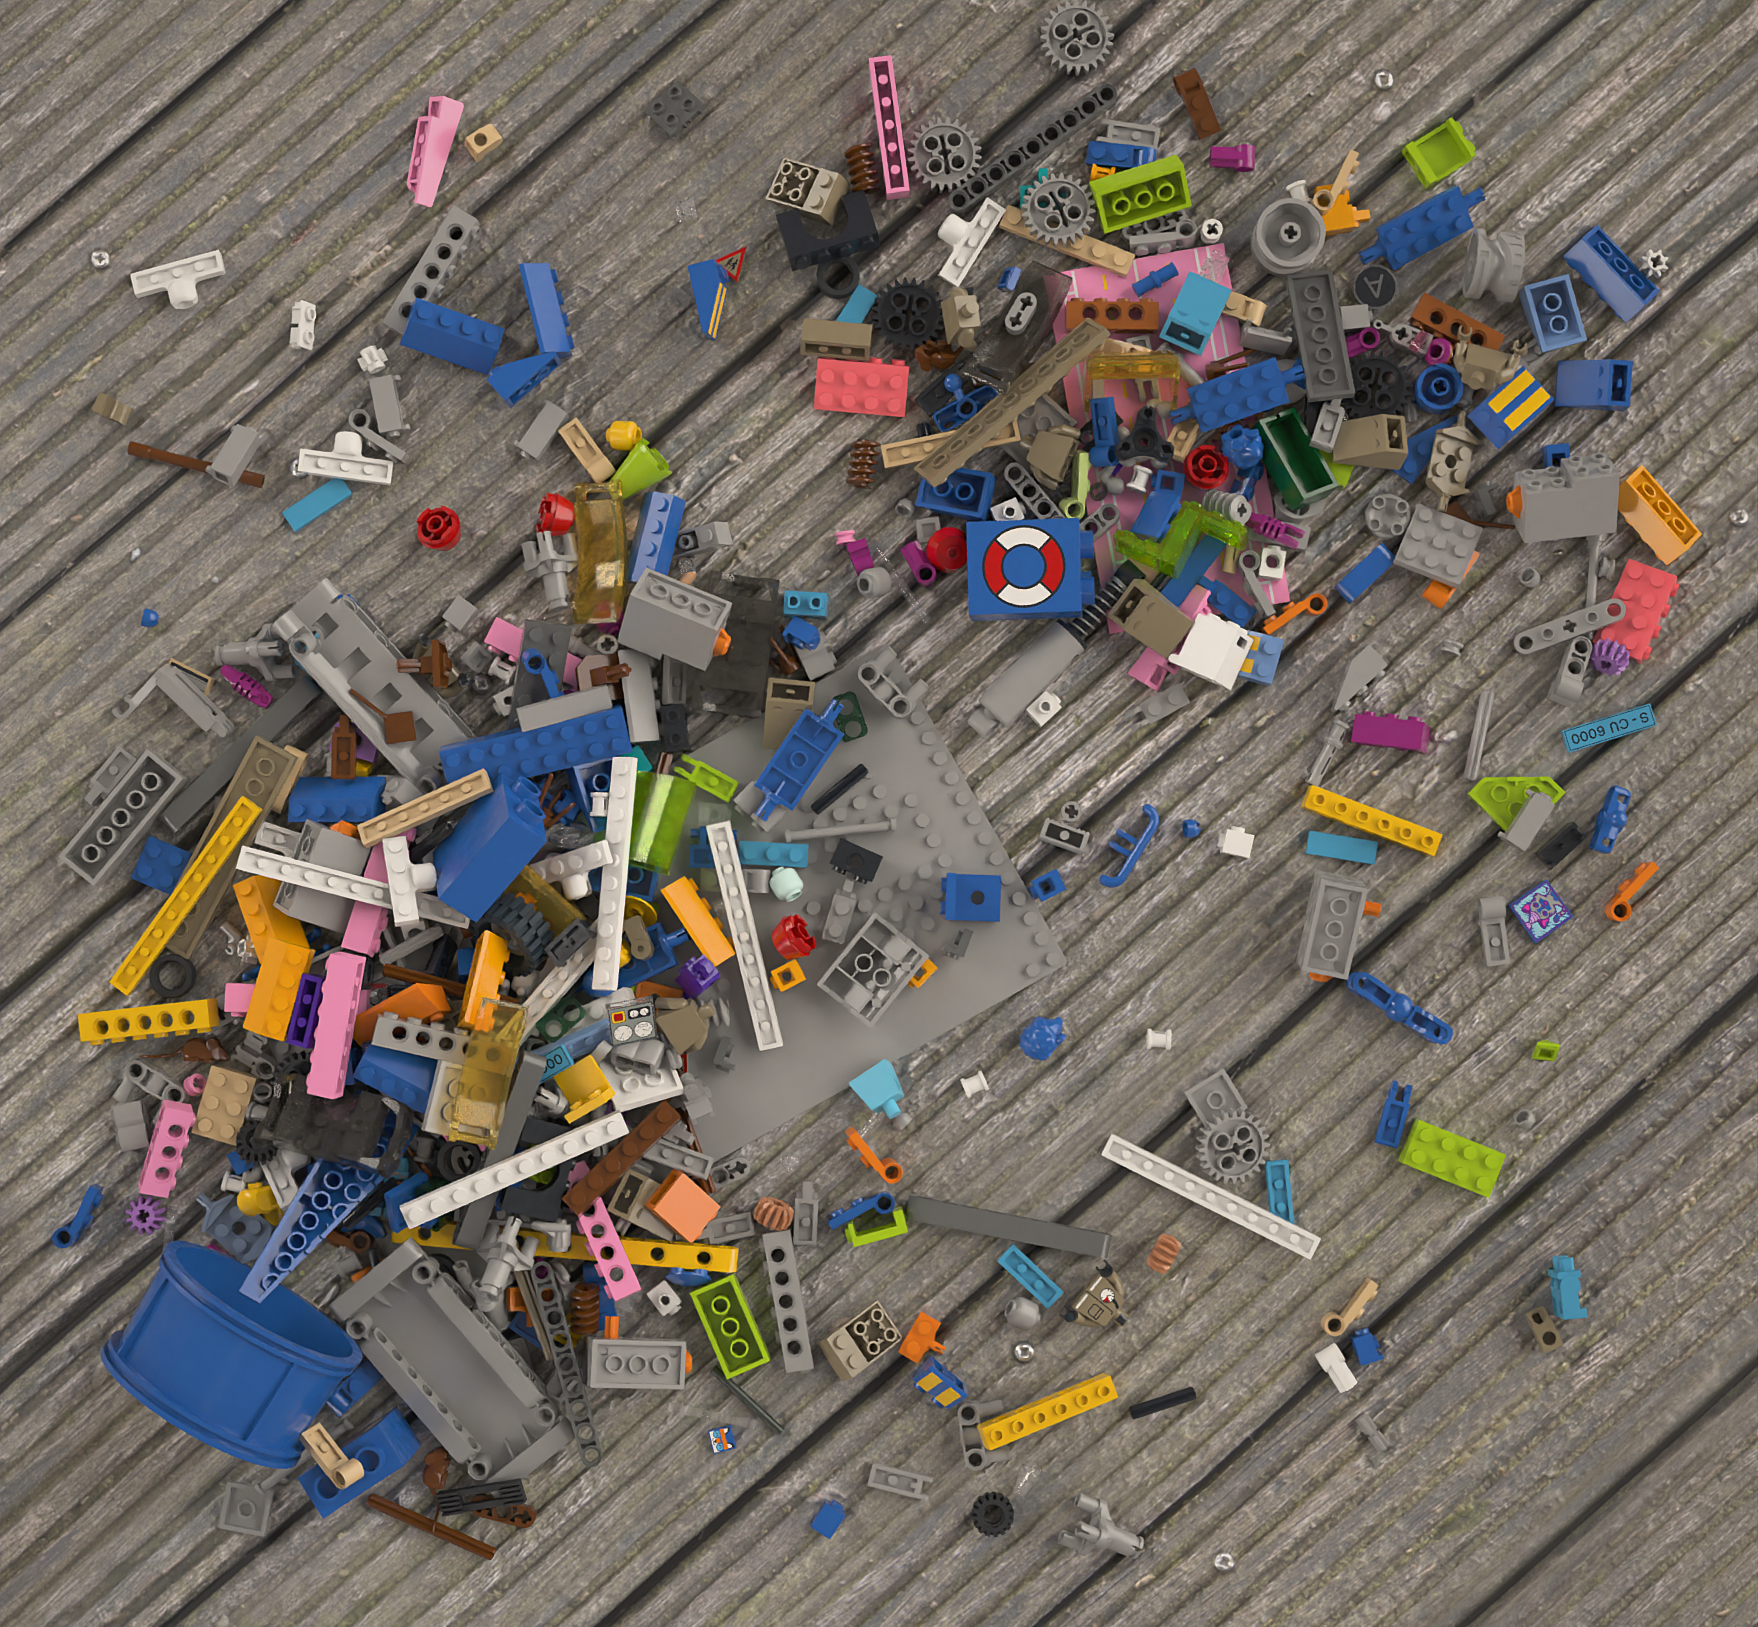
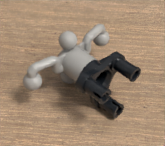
[1100,399,1175,495]

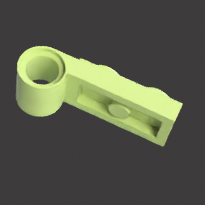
[1058,450,1091,520]

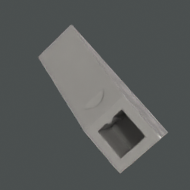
[672,522,733,560]
[1331,644,1388,712]

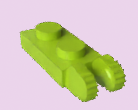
[673,753,740,803]

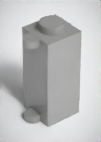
[369,375,410,439]
[513,399,570,462]
[205,424,260,488]
[381,778,440,837]
[1497,789,1555,852]

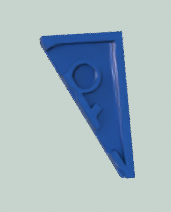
[1390,415,1458,484]

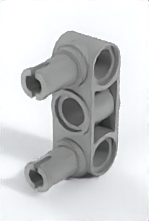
[858,646,930,719]
[113,1059,190,1125]
[957,1400,1011,1471]

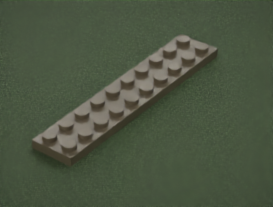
[913,317,1111,488]
[165,735,298,960]

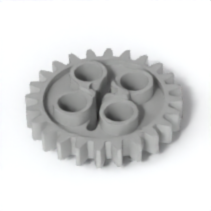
[1040,0,1114,76]
[908,117,982,193]
[1021,173,1096,248]
[1195,1108,1270,1184]

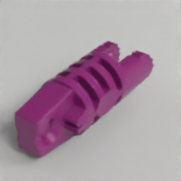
[1245,512,1306,549]
[220,665,274,709]

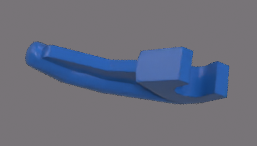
[341,1208,387,1239]

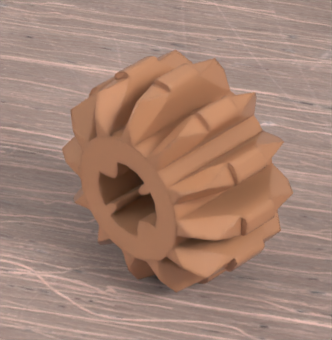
[753,1196,794,1231]
[1146,1233,1181,1274]

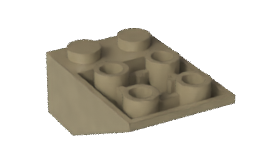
[766,158,851,226]
[1332,414,1408,470]
[1107,579,1195,659]
[762,678,815,750]
[607,1169,675,1241]
[816,1300,904,1381]

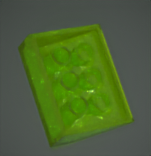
[628,770,697,876]

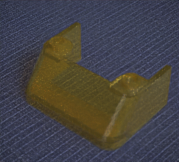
[1082,351,1181,412]
[504,864,591,940]

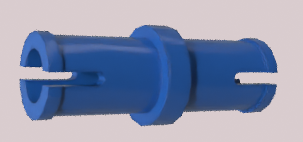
[1131,262,1179,297]

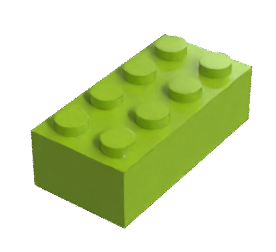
[1089,154,1192,234]
[1398,1118,1506,1198]
[690,1272,771,1379]

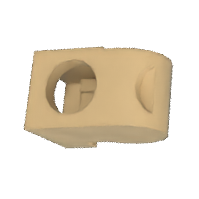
[465,124,503,162]

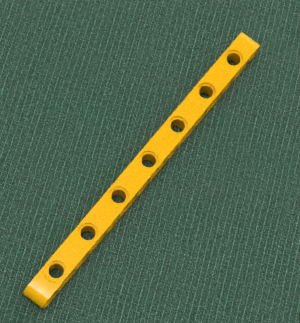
[391,1220,739,1272]

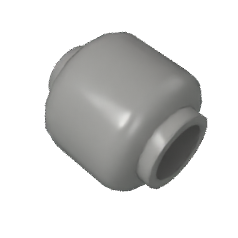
[857,567,891,598]
[1005,1297,1041,1331]

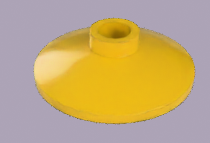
[623,896,657,928]

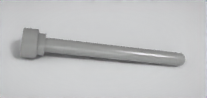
[1584,534,1605,641]

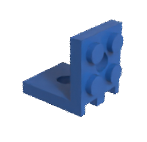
[940,873,1001,922]

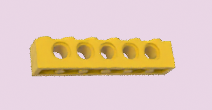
[1300,785,1443,857]
[78,998,220,1045]
[976,1373,1118,1451]

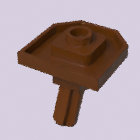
[396,640,452,689]
[575,653,632,701]

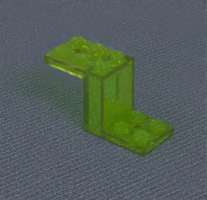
[1113,500,1248,580]

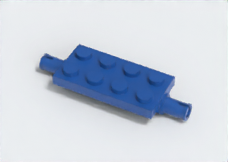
[1358,185,1486,270]
[1169,357,1305,433]
[754,698,845,822]
[575,922,691,1000]

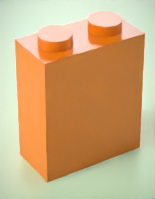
[645,1169,721,1243]

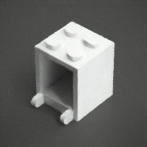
[1169,613,1254,690]

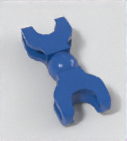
[1346,971,1453,1044]

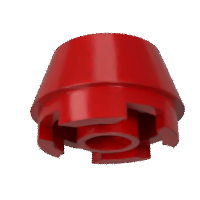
[1183,445,1229,491]
[536,492,575,537]
[417,505,461,551]
[926,527,967,573]
[771,914,816,960]

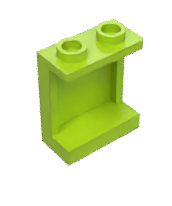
[1401,117,1476,189]
[845,1205,908,1247]

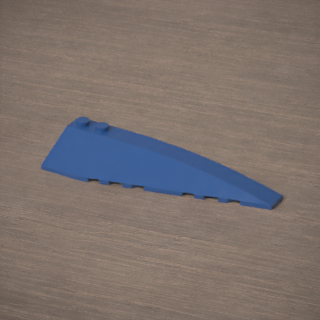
[238,1089,420,1304]

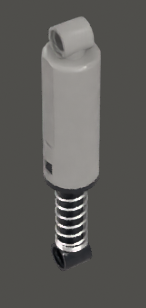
[968,560,1146,739]

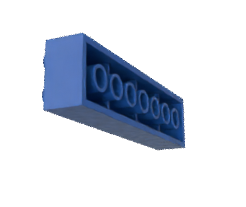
[439,703,633,785]

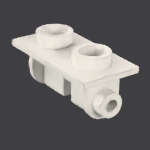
[290,300,316,351]

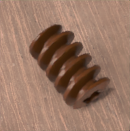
[844,143,880,195]
[846,439,881,489]
[570,1282,600,1335]

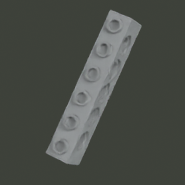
[382,205,480,336]
[371,1011,519,1076]
[759,1228,814,1373]

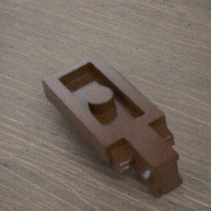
[331,715,357,780]

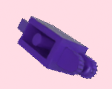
[675,954,720,1000]

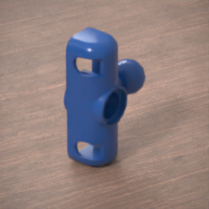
[933,374,998,432]
[1589,785,1631,854]

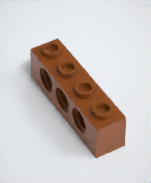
[1408,293,1505,351]
[1065,298,1159,334]

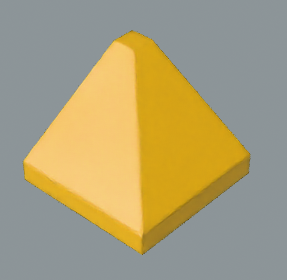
[356,758,374,777]

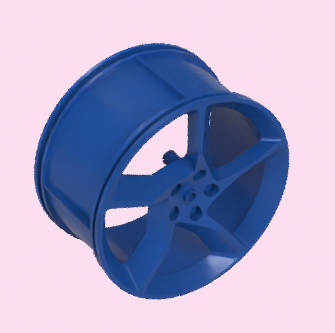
[100,1241,362,1469]

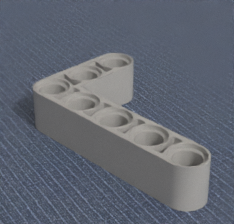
[1004,463,1120,543]

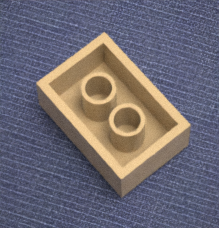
[191,1064,261,1146]

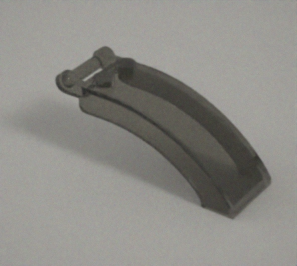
[962,260,1073,395]

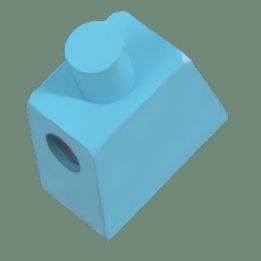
[849,1059,904,1119]

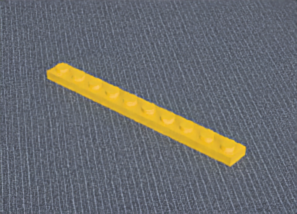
[109,796,262,996]

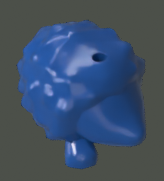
[1221,424,1264,470]
[1020,1016,1066,1061]

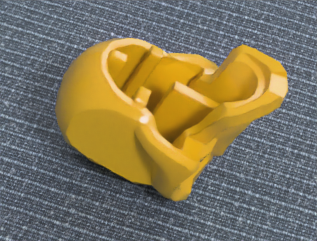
[237,1182,285,1226]

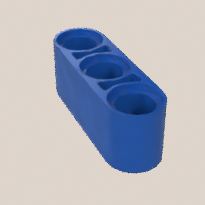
[1334,543,1395,604]

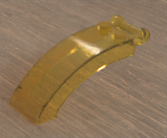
[571,479,628,624]
[447,997,530,1150]

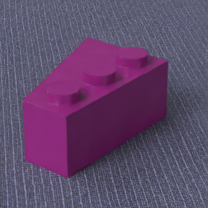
[1351,711,1430,754]

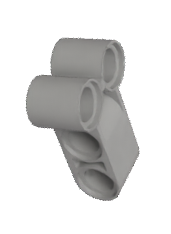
[1547,636,1592,707]

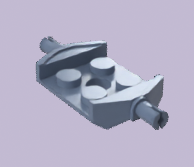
[195,1192,275,1264]

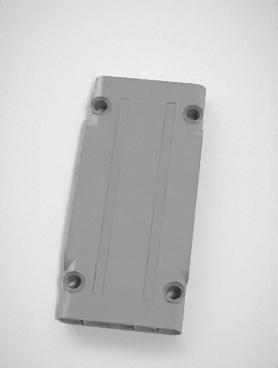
[329,1237,575,1498]

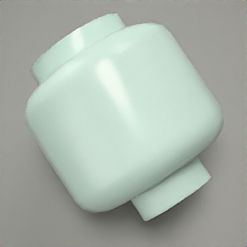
[769,867,803,902]

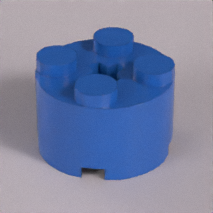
[1413,364,1464,414]

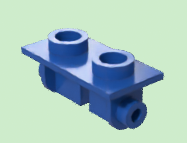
[1229,460,1264,502]

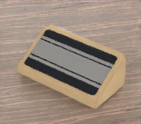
[168,658,216,696]

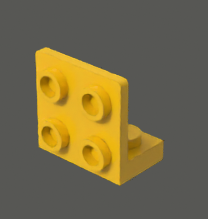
[554,1055,616,1124]

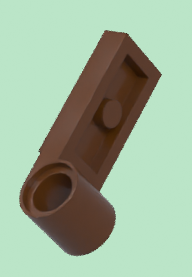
[1173,68,1221,140]
[326,1227,374,1253]

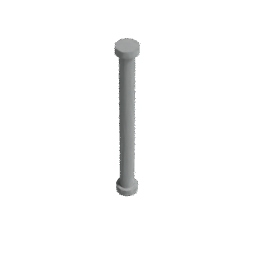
[785,818,897,843]
[254,1417,354,1497]

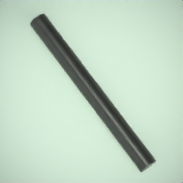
[710,1365,785,1436]

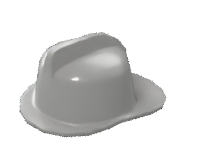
[1274,492,1325,524]

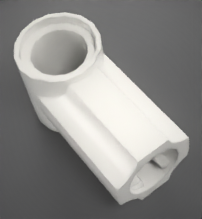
[1315,1343,1357,1393]

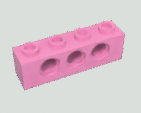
[138,1099,196,1198]

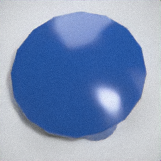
[665,1267,712,1287]

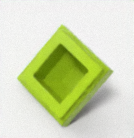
[1532,1039,1560,1061]

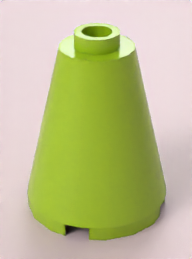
[608,438,672,500]

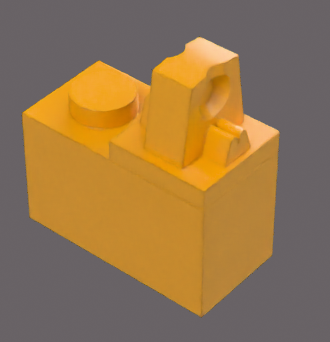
[1313,184,1371,236]

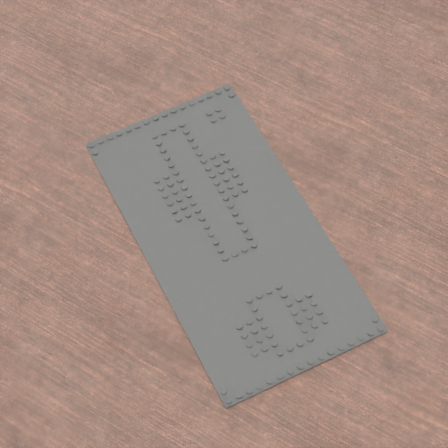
[267,644,1067,1298]

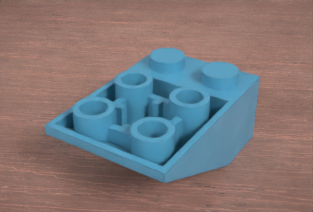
[1159,271,1232,356]

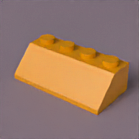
[1618,465,1702,565]
[233,875,310,964]
[661,876,736,967]
[457,930,510,1034]
[243,937,315,1041]

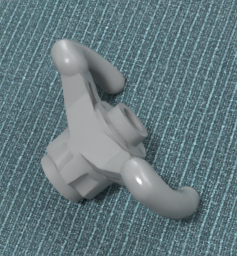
[531,1213,587,1252]
[549,1262,581,1329]

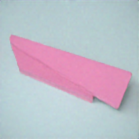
[407,96,464,207]
[1128,585,1211,692]

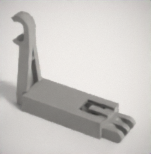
[112,664,234,737]

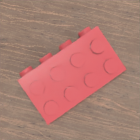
[814,357,910,417]
[1593,559,1680,664]

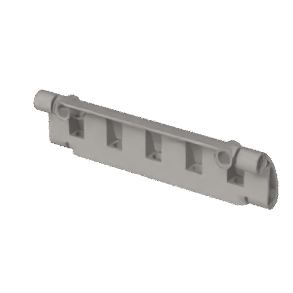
[272,578,477,817]

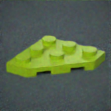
[1467,776,1566,832]

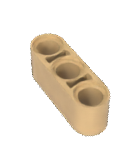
[271,745,309,815]

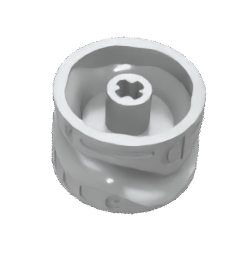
[1250,198,1326,277]
[1463,228,1525,303]

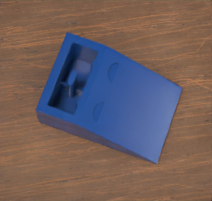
[1554,359,1633,412]
[1128,491,1182,547]

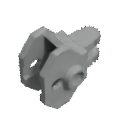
[677,1072,716,1125]

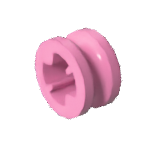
[835,530,856,546]
[183,1073,207,1097]

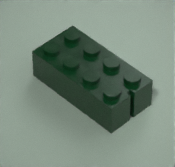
[1250,407,1339,512]

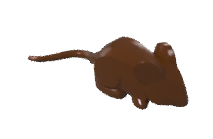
[915,340,994,372]
[140,1037,229,1063]
[422,1445,451,1533]

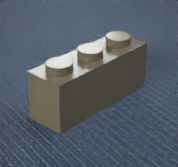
[800,318,872,361]

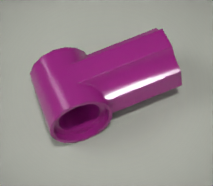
[1209,144,1255,172]
[1345,328,1380,359]
[900,540,937,587]

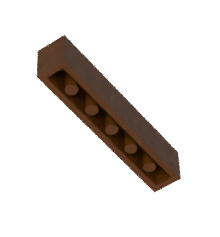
[562,1100,682,1218]

